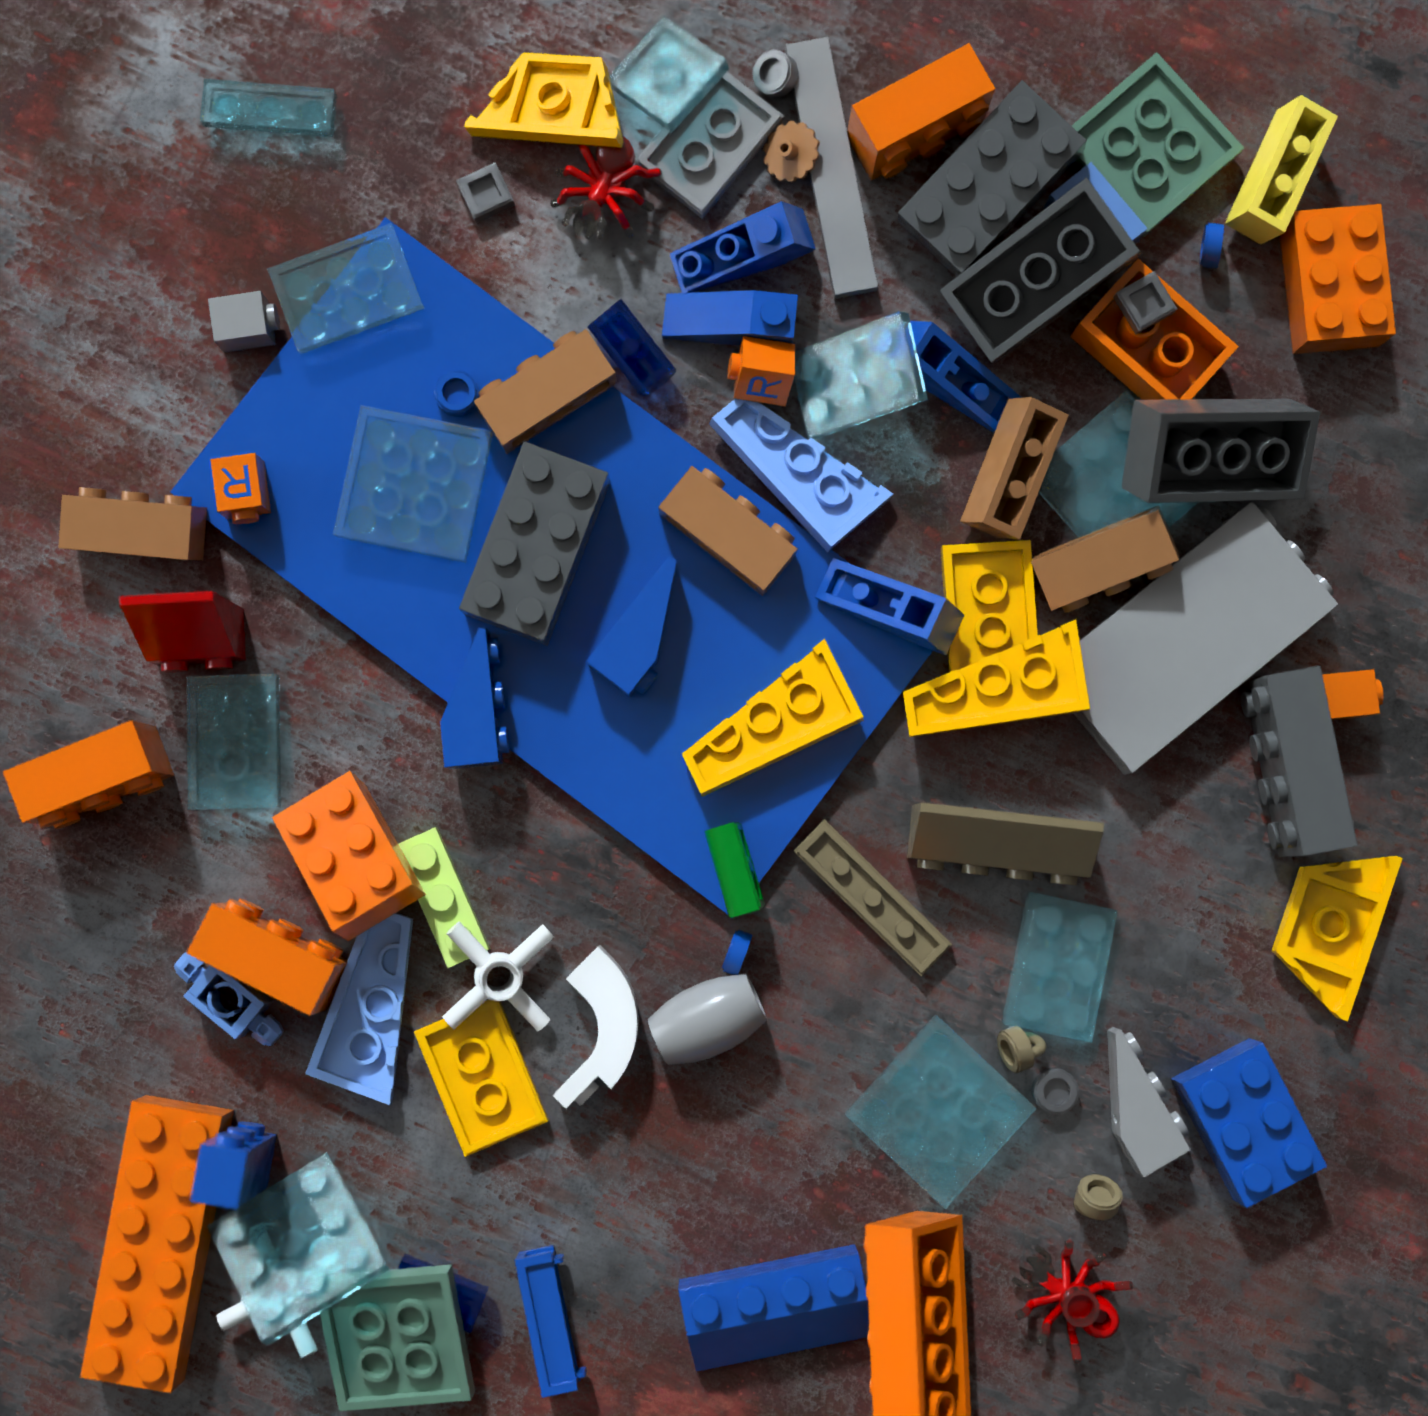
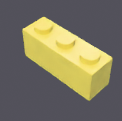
[1225,95,1338,244]

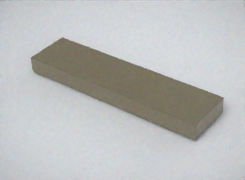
[793,819,953,977]

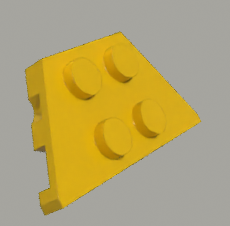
[464,53,623,148]
[1271,856,1403,1021]

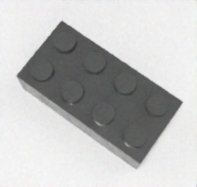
[898,80,1087,277]
[939,178,1143,363]
[1121,399,1320,503]
[459,441,611,646]
[1240,666,1358,857]

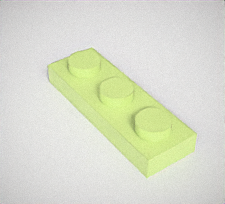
[399,827,490,968]

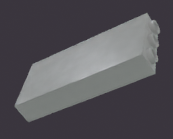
[1073,501,1338,775]

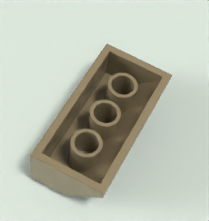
[907,802,1104,886]

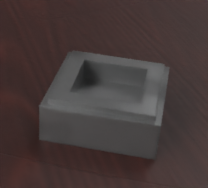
[456,162,515,223]
[1113,271,1177,335]

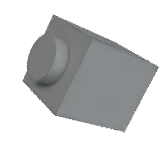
[208,291,280,352]

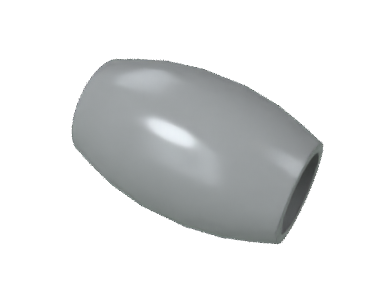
[648,974,767,1065]

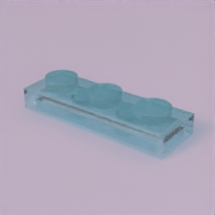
[200,79,337,137]

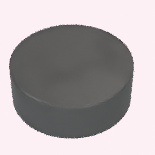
[753,50,798,97]
[1032,1068,1079,1114]

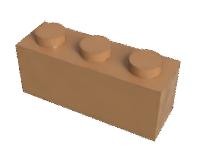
[474,329,617,454]
[960,397,1069,539]
[658,466,797,596]
[58,487,207,560]
[1031,505,1179,613]

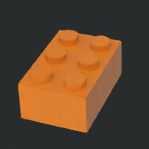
[847,43,995,181]
[1280,204,1396,354]
[1070,258,1239,400]
[3,720,174,829]
[272,771,426,941]
[187,898,348,1016]

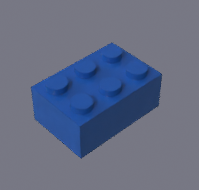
[1171,1038,1327,1208]

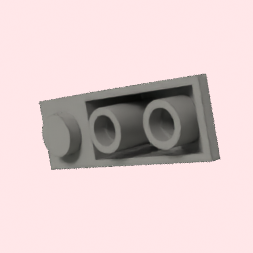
[1107,1027,1191,1177]

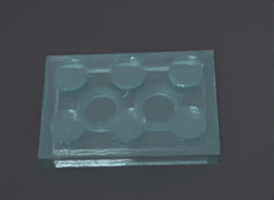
[267,223,424,354]
[794,311,928,439]
[186,674,281,810]
[1002,892,1118,1043]

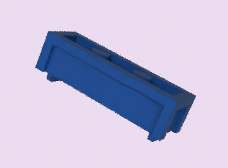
[515,1245,587,1398]

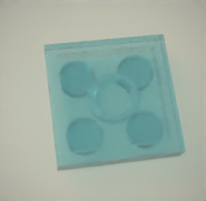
[609,16,729,133]

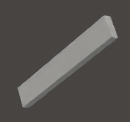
[785,37,878,299]

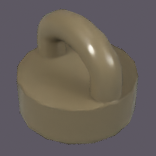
[997,1025,1046,1073]
[1073,1174,1123,1220]

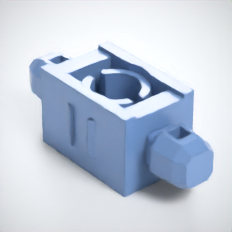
[174,952,284,1046]

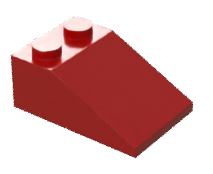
[119,591,246,673]

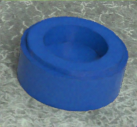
[1199,223,1224,269]
[434,370,480,417]
[721,929,753,975]

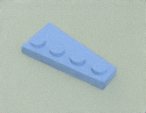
[709,399,893,552]
[305,912,413,1105]

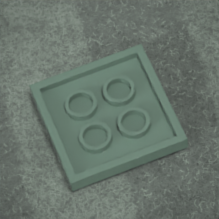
[1072,52,1244,237]
[314,1264,475,1411]

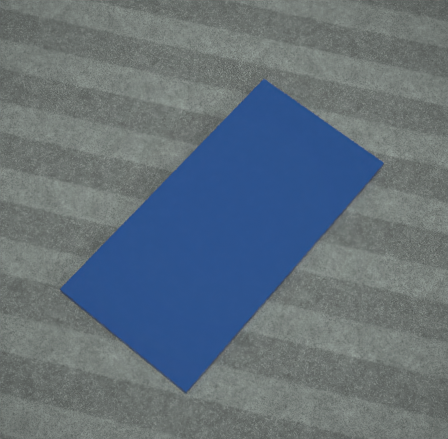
[170,217,933,918]

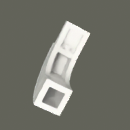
[553,945,639,1109]

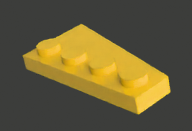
[903,619,1090,737]
[682,639,864,797]

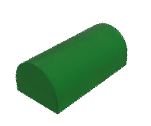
[704,821,765,918]

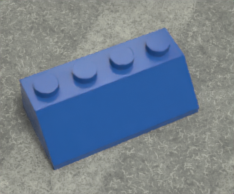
[678,1244,870,1372]

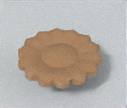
[764,121,820,183]

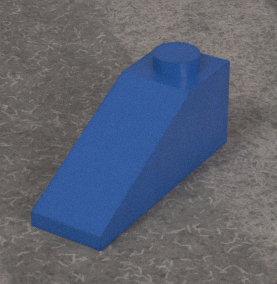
[662,290,798,346]
[883,321,1022,433]
[586,555,677,698]
[815,558,964,655]

